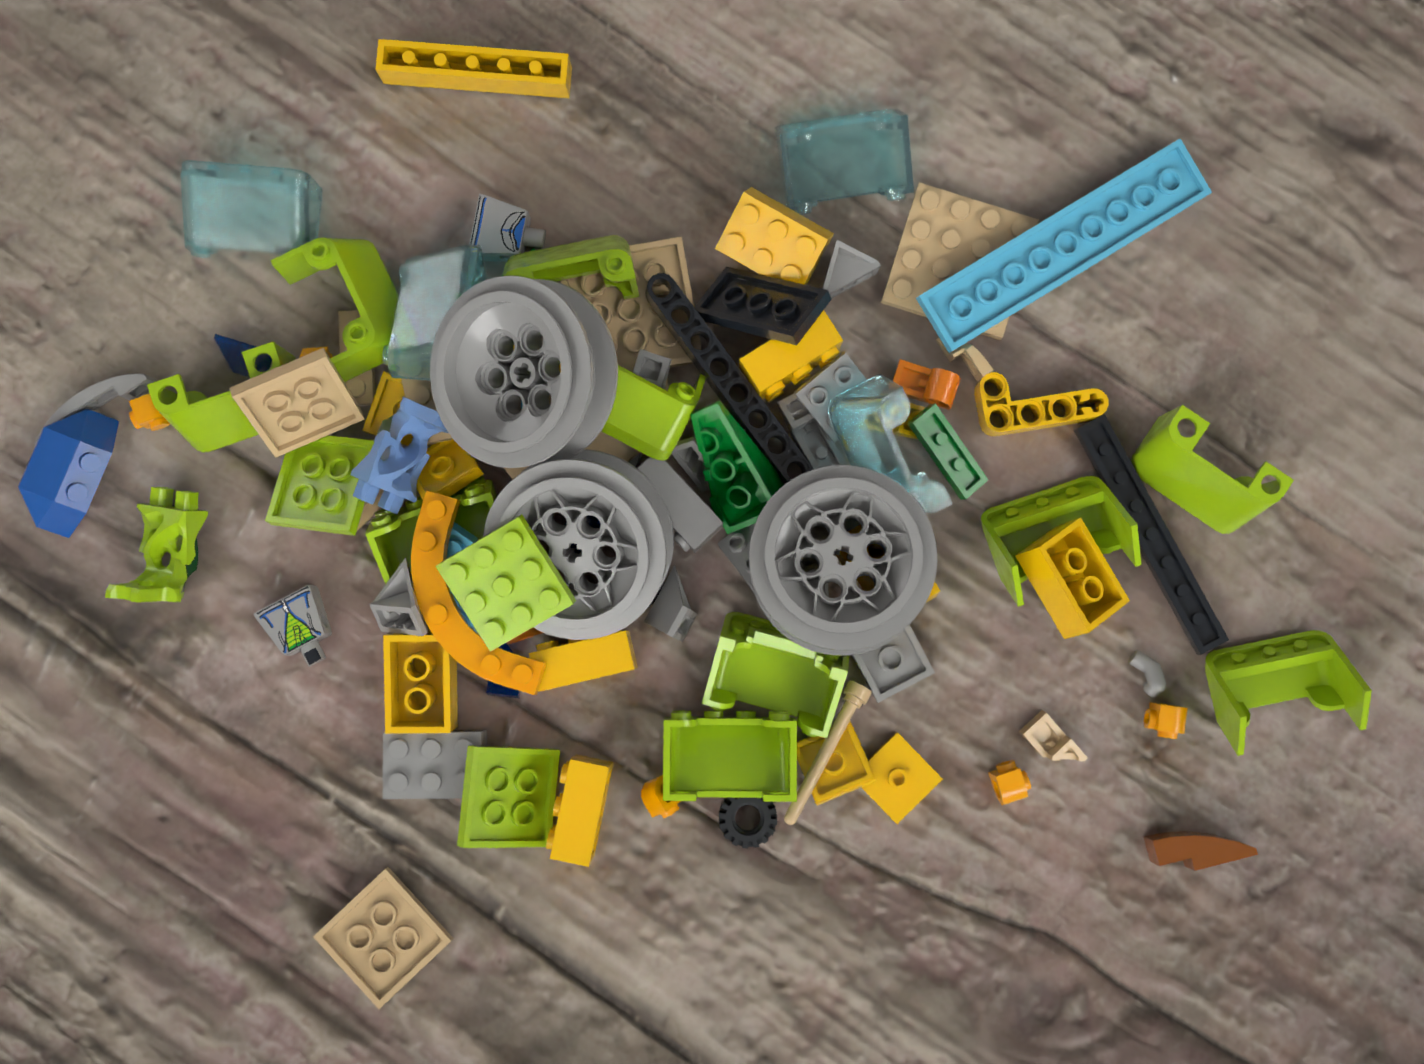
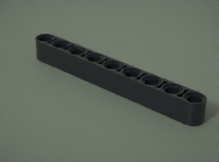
[645,273,814,485]

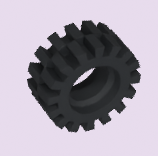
[719,798,777,849]

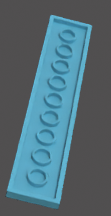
[916,139,1212,353]

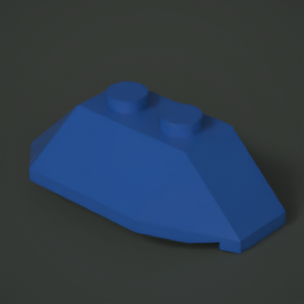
[18,409,119,538]

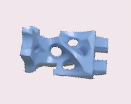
[350,397,448,514]

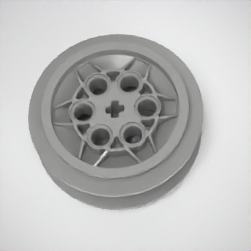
[430,276,618,468]
[483,449,674,640]
[749,465,937,656]

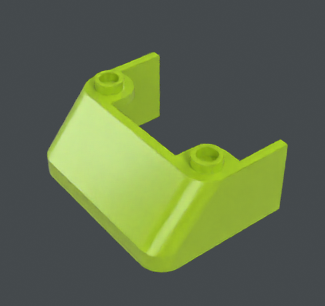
[270,238,417,382]
[601,365,706,461]
[981,476,1142,607]
[1205,630,1372,756]

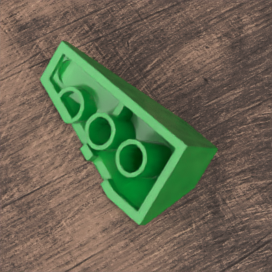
[690,400,784,534]

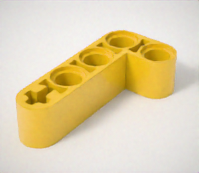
[974,372,1109,436]

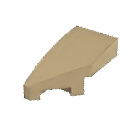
[936,338,994,382]
[1018,710,1088,761]

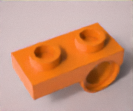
[889,359,961,410]

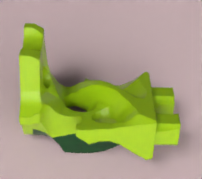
[105,487,208,603]

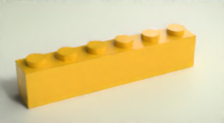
[375,39,572,98]

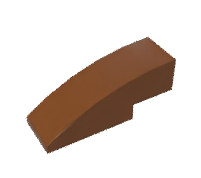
[1143,831,1258,871]

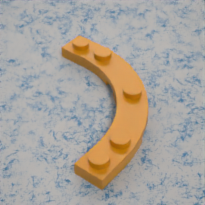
[411,491,547,695]

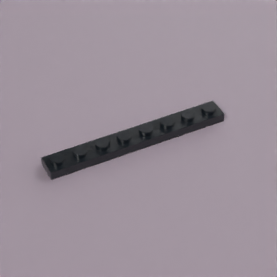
[1074,414,1229,655]

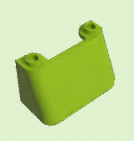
[503,235,640,300]
[702,612,850,738]

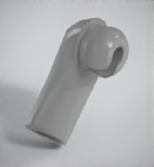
[1128,650,1167,697]

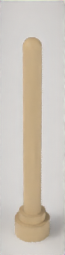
[784,680,872,825]

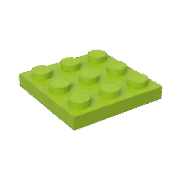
[265,435,374,536]
[435,514,577,652]
[457,745,560,848]

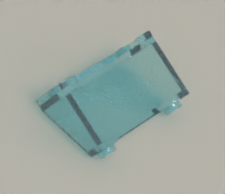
[775,109,914,215]
[180,160,323,258]
[383,244,487,381]
[827,374,953,513]

